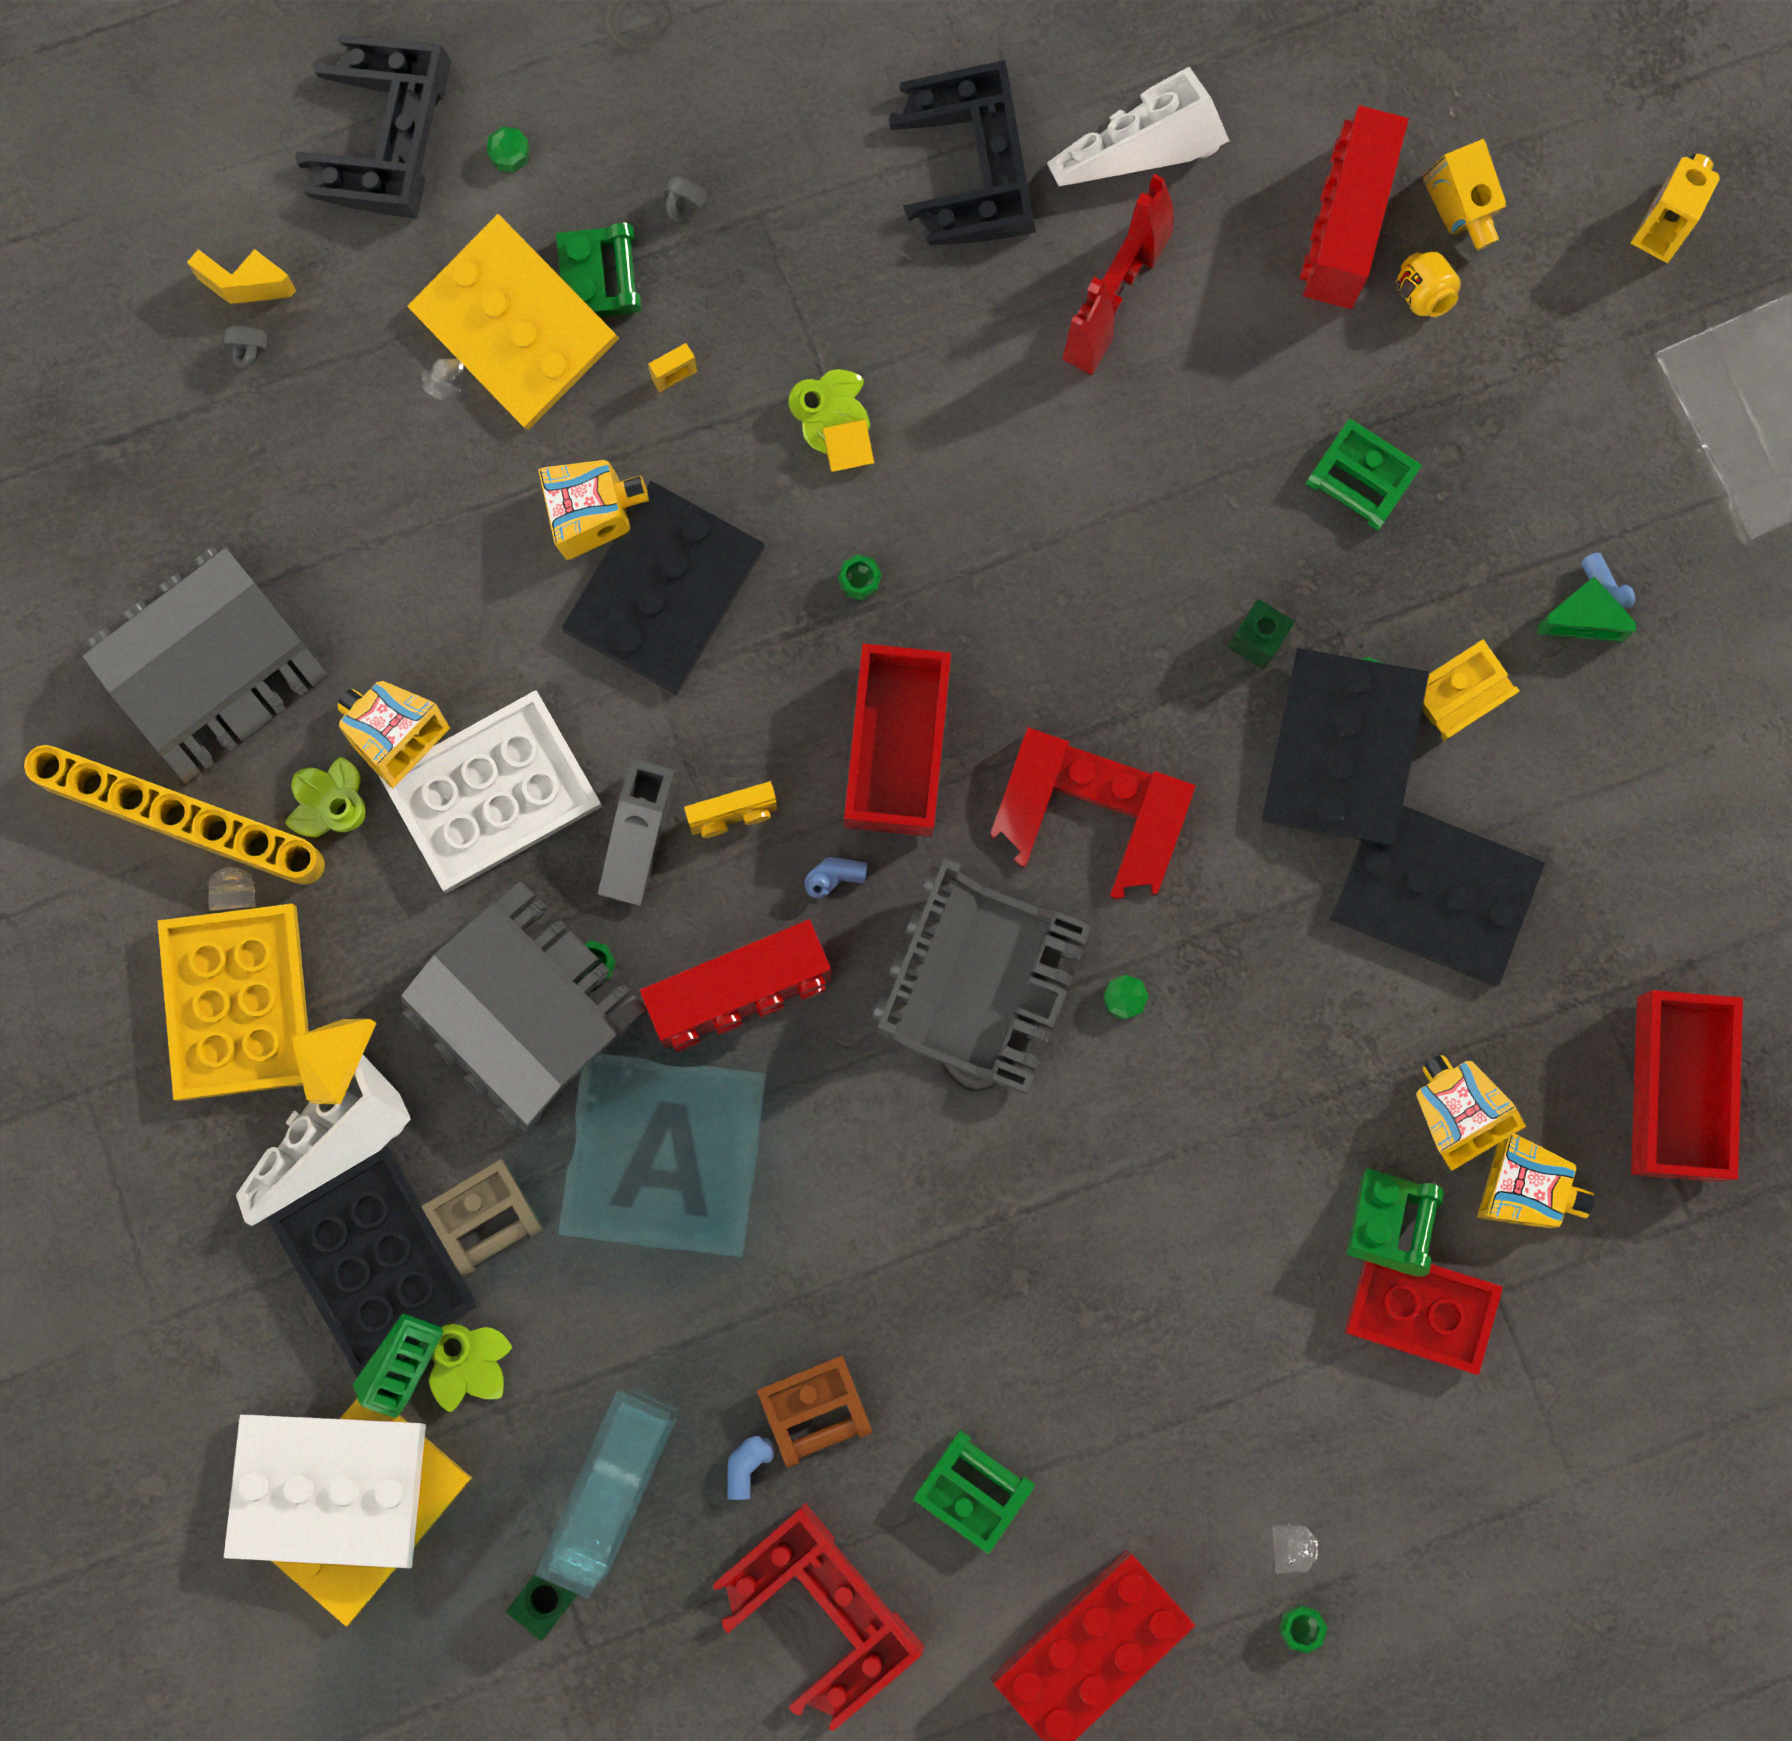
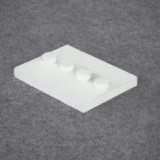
[379,690,602,894]
[224,1415,426,1568]

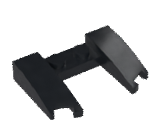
[295,35,451,219]
[889,60,1036,245]

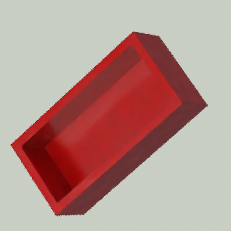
[1299,105,1409,310]
[844,643,951,837]
[639,919,831,1053]
[1631,990,1743,1182]
[990,1549,1196,1741]

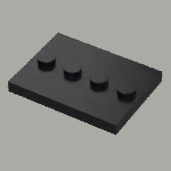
[562,480,765,695]
[1262,648,1430,847]
[1330,805,1545,987]
[267,1147,480,1378]

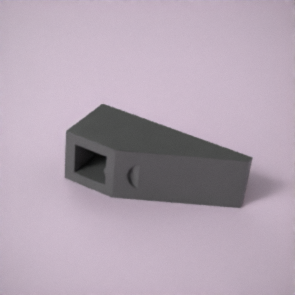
[598,758,678,907]

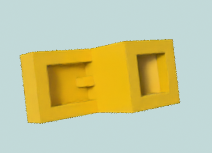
[187,249,296,304]

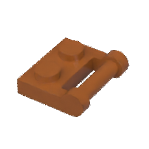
[757,1355,873,1469]

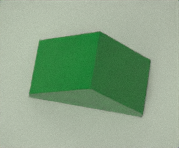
[1537,577,1636,642]

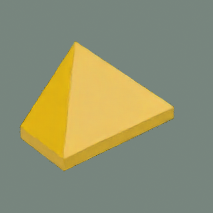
[292,1019,376,1104]

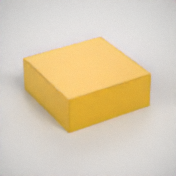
[648,343,697,393]
[822,419,874,472]

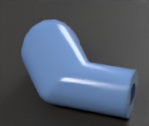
[1581,553,1636,609]
[804,857,868,899]
[727,1436,775,1500]

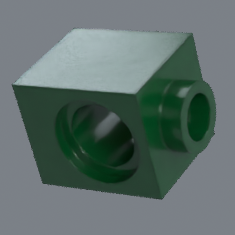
[1227,599,1295,670]
[505,1562,581,1642]

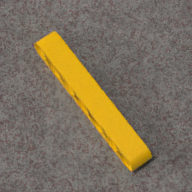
[24,745,325,885]

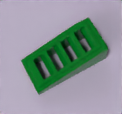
[353,1314,443,1418]

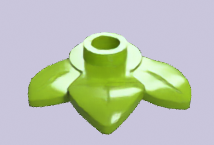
[788,369,870,454]
[286,757,366,838]
[429,1324,512,1412]

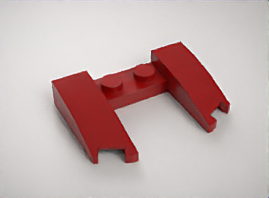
[1062,174,1174,375]
[990,727,1196,900]
[713,1502,925,1731]

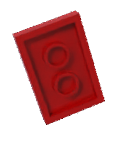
[1344,1260,1503,1375]

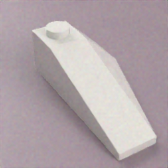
[1047,67,1229,186]
[236,1055,411,1226]

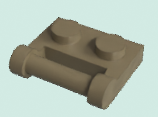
[421,1159,544,1278]

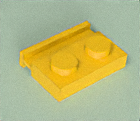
[1422,639,1520,742]
[684,781,777,838]

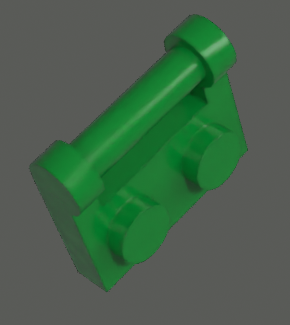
[556,223,642,317]
[1305,418,1422,532]
[1346,1168,1444,1276]
[912,1430,1035,1555]

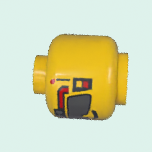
[1396,252,1461,317]

